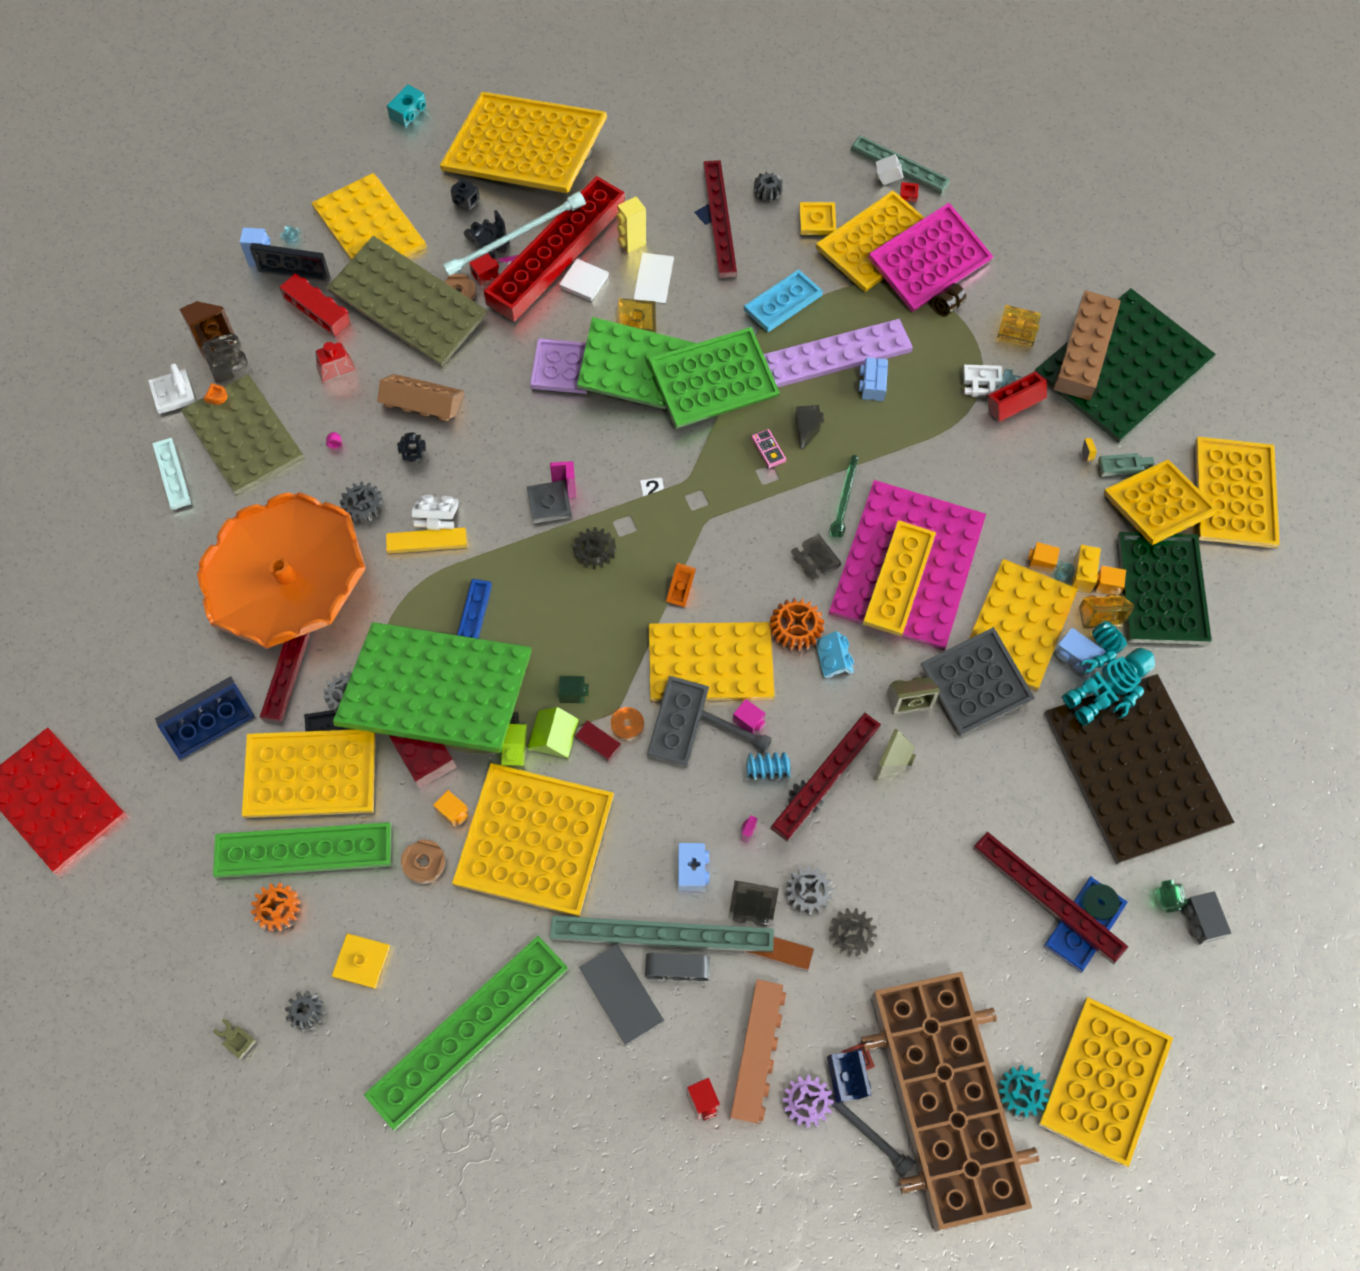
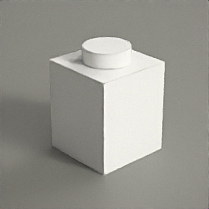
[874,154,903,185]

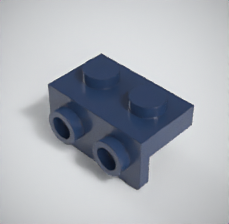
[827,1049,872,1103]

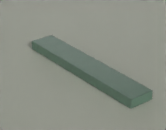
[851,135,950,195]

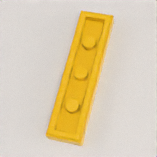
[386,527,467,554]

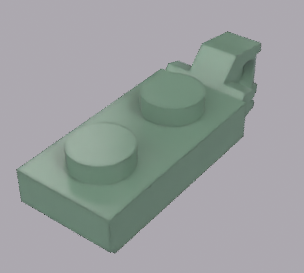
[1098,453,1155,476]

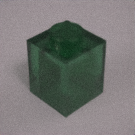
[559,676,589,703]

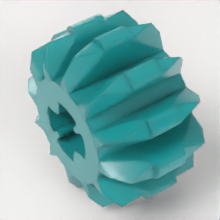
[1092,621,1127,654]

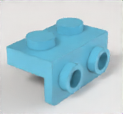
[816,631,854,678]

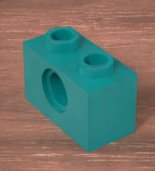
[387,84,426,127]

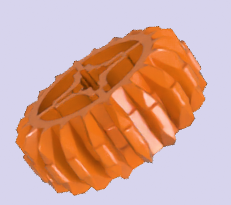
[769,597,824,652]

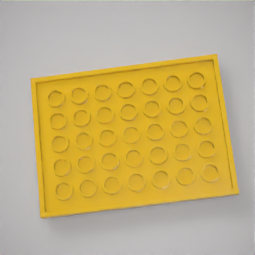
[440,92,607,193]

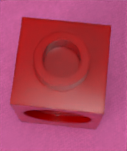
[469,253,499,286]

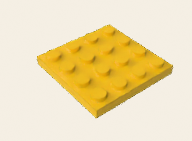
[1104,459,1218,545]

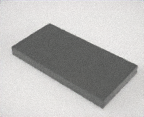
[647,676,709,767]
[579,944,664,1046]

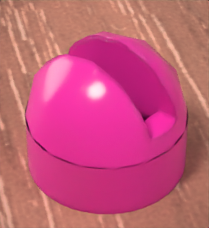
[326,432,342,449]

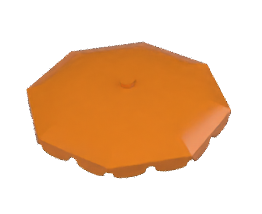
[197,492,365,649]

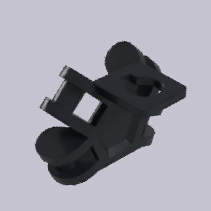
[464,210,510,259]

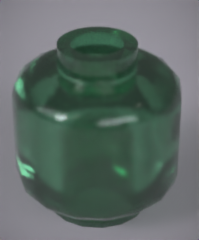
[1155,879,1187,913]

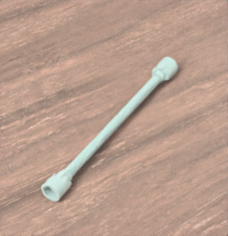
[443,191,586,276]

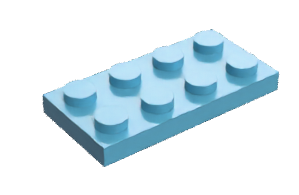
[744,269,823,332]

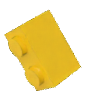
[1071,544,1101,594]

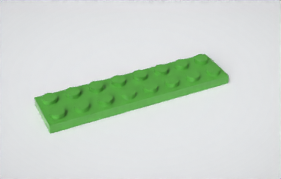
[213,822,391,879]

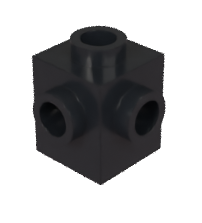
[450,179,480,211]
[397,432,426,462]

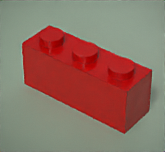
[988,371,1047,422]

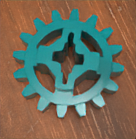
[998,1065,1049,1119]

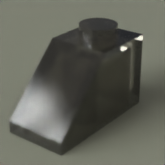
[795,405,824,449]

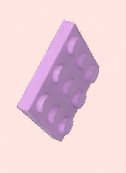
[530,338,587,394]

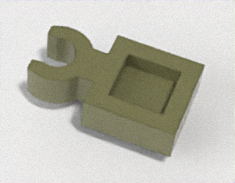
[213,1019,257,1060]

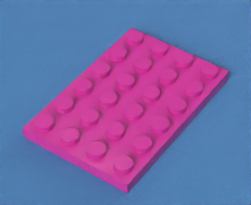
[868,203,994,313]

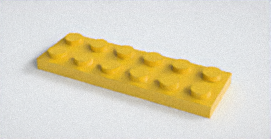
[863,520,936,637]

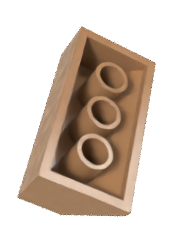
[377,374,465,421]

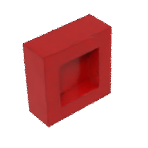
[900,182,919,202]

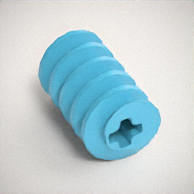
[746,752,791,780]

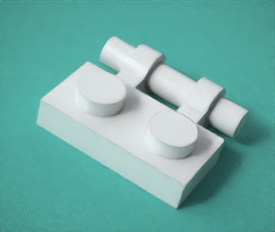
[963,364,1003,397]

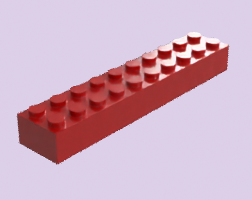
[484,176,625,322]

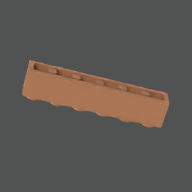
[730,979,786,1127]

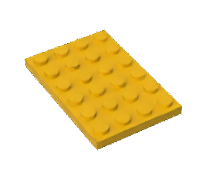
[311,173,427,261]
[816,191,925,292]
[1195,437,1280,549]
[969,559,1078,692]
[649,622,775,702]
[242,730,376,818]
[1038,997,1173,1168]

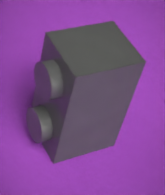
[1183,891,1232,945]

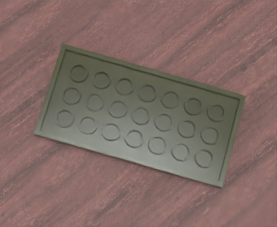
[327,236,488,367]

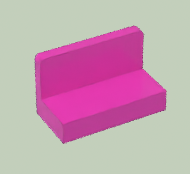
[550,461,576,499]

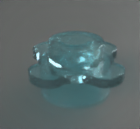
[280,225,301,244]
[1055,561,1075,582]

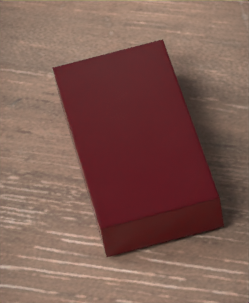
[575,720,621,762]

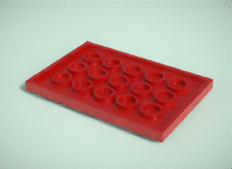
[0,727,126,874]

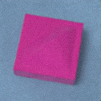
[741,815,758,843]

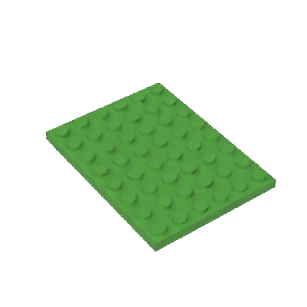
[333,622,531,753]

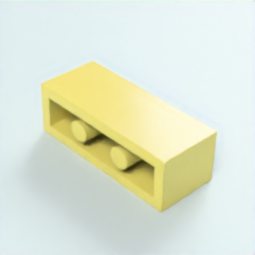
[616,196,646,253]

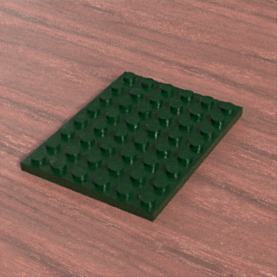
[1034,288,1216,443]

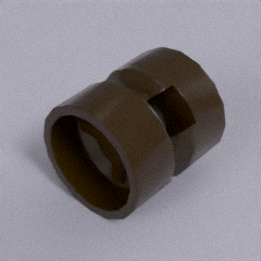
[932,283,967,317]

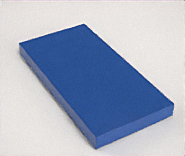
[1043,876,1128,973]

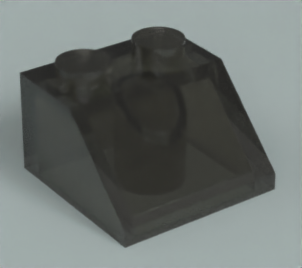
[728,880,779,927]

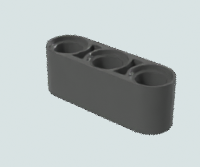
[645,953,710,981]

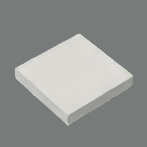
[559,259,609,302]

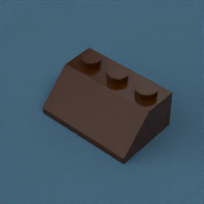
[179,301,238,359]

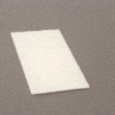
[634,253,674,303]

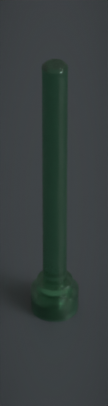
[829,455,859,538]

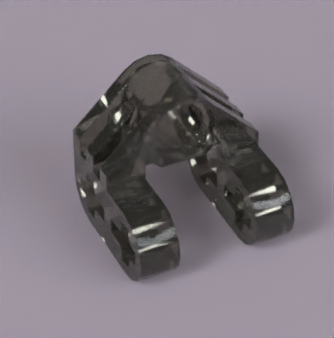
[202,333,248,383]

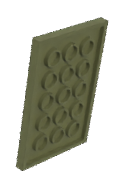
[181,374,304,495]

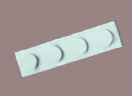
[152,438,191,510]

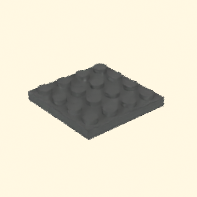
[920,627,1035,737]

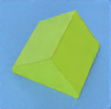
[527,707,579,759]

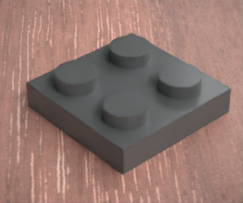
[526,480,572,524]

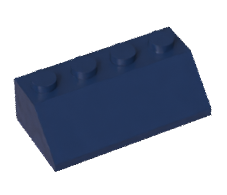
[155,676,255,760]

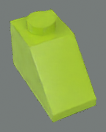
[501,724,527,767]

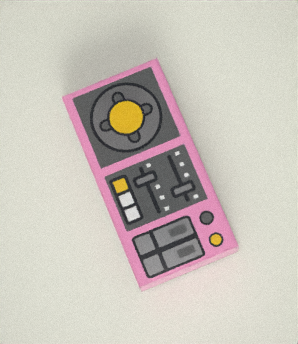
[752,429,786,469]

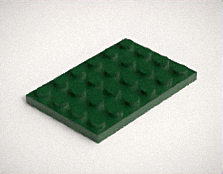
[1117,532,1212,645]

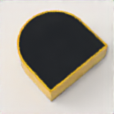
[1082,438,1097,462]

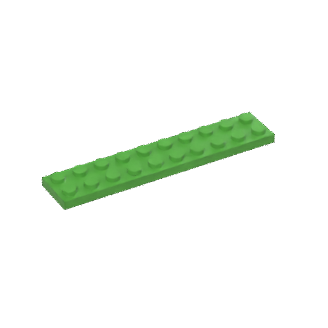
[364,936,569,1131]

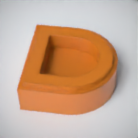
[203,383,228,405]

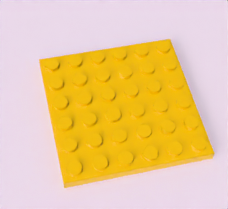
[452,763,614,917]

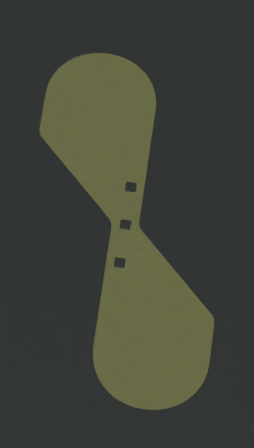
[388,283,983,754]

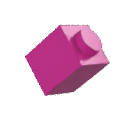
[732,699,766,734]

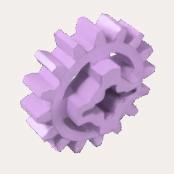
[783,1075,834,1128]

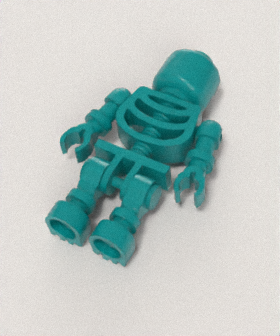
[1061,648,1155,726]

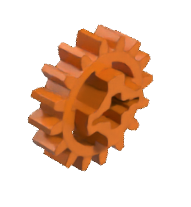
[250,883,301,932]

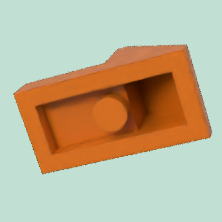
[666,563,696,607]

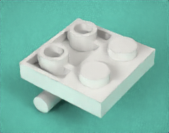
[148,364,196,414]
[412,495,459,531]

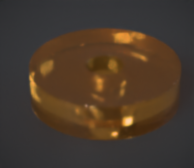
[611,707,644,741]

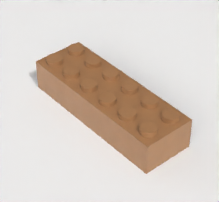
[1053,290,1121,401]

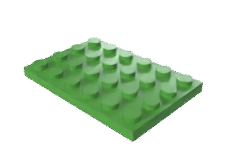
[577,317,696,410]
[648,327,780,429]

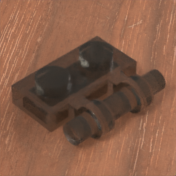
[791,533,841,582]

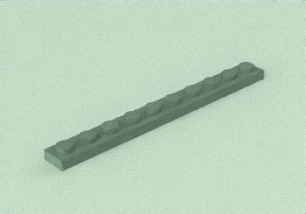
[550,916,774,953]

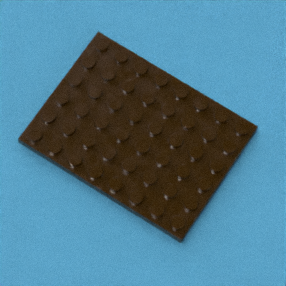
[1044,674,1235,865]

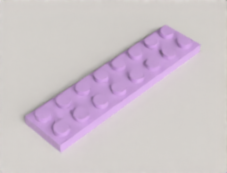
[763,319,913,387]

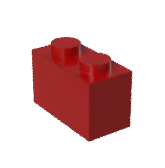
[686,1078,720,1121]

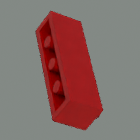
[279,274,351,337]

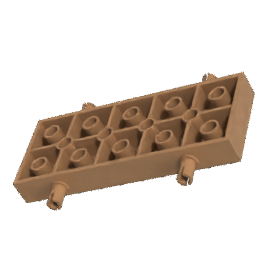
[861,972,1040,1232]

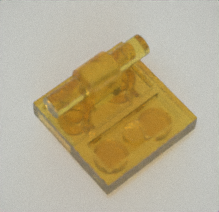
[997,305,1041,346]

